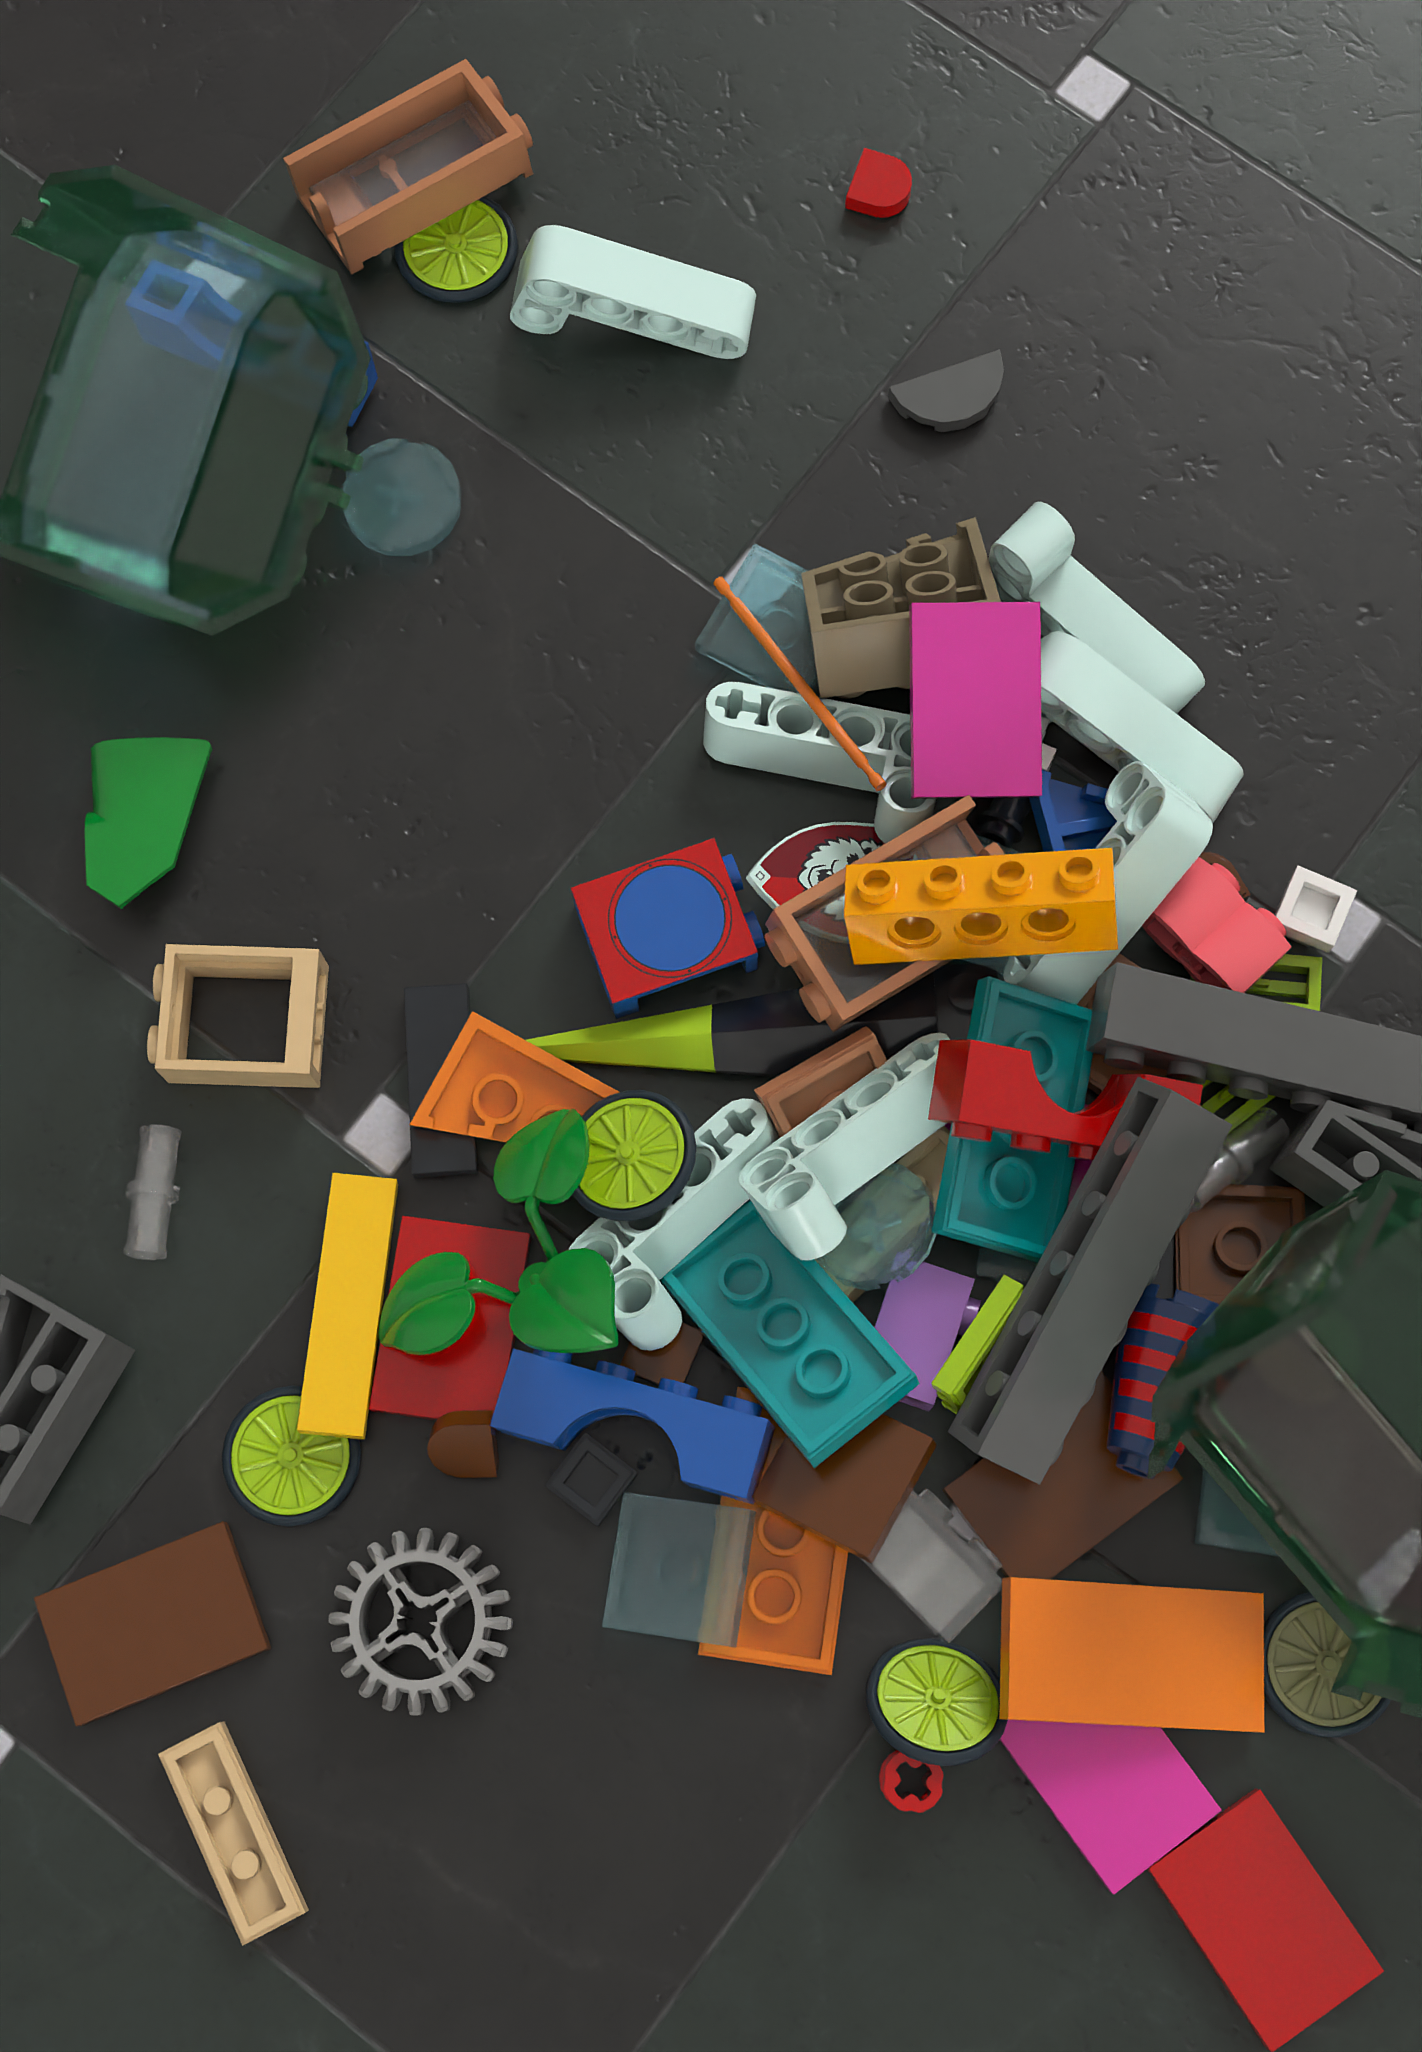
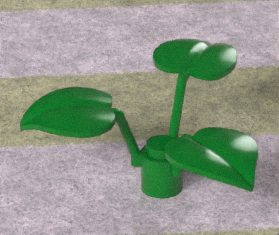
[378,1108,618,1355]

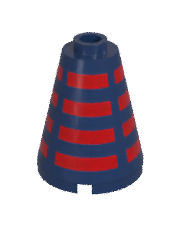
[1107,1283,1254,1479]

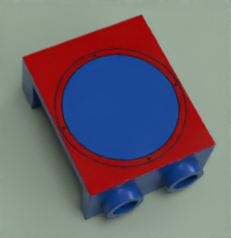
[571,838,765,1019]

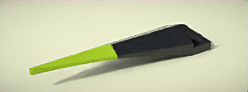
[526,962,998,1078]

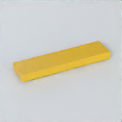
[297,1173,398,1440]

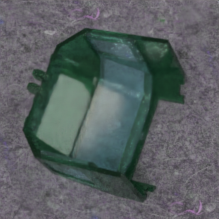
[0,165,371,636]

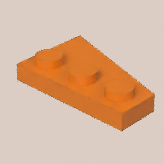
[409,1011,620,1143]

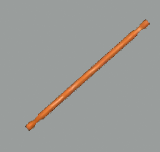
[713,577,887,791]

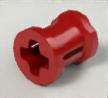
[879,1750,944,1813]

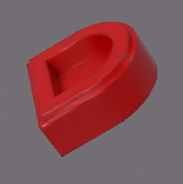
[845,148,912,218]

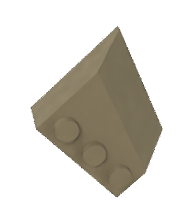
[801,517,1001,699]

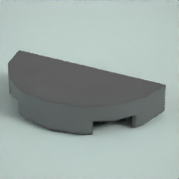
[888,349,1004,432]

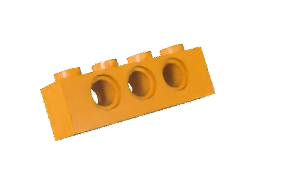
[844,848,1118,965]

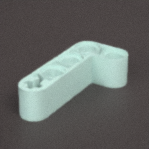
[510,225,756,359]
[988,502,1205,714]
[1041,631,1244,824]
[703,682,937,843]
[1003,761,1213,1005]
[738,1033,950,1260]
[569,1098,779,1351]

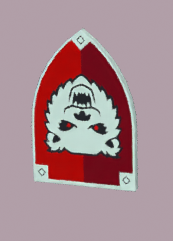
[746,822,918,944]

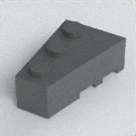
[1269,1100,1422,1275]
[0,1274,136,1525]

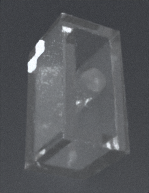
[859,1488,1003,1644]

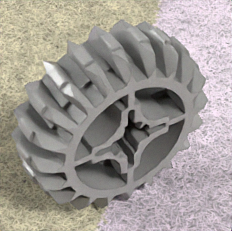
[329,1528,513,1716]

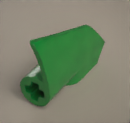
[85,737,212,909]

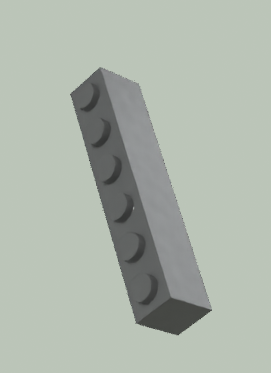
[1086,962,1422,1134]
[948,1077,1232,1485]

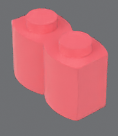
[1142,857,1291,993]

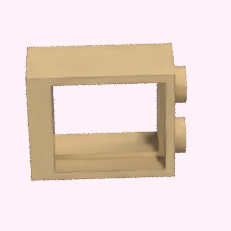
[147,944,329,1088]

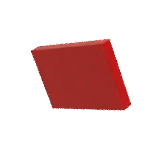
[369,1216,532,1420]
[1147,1788,1384,2052]

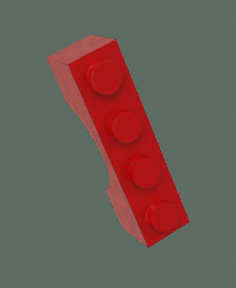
[928,1039,1203,1162]

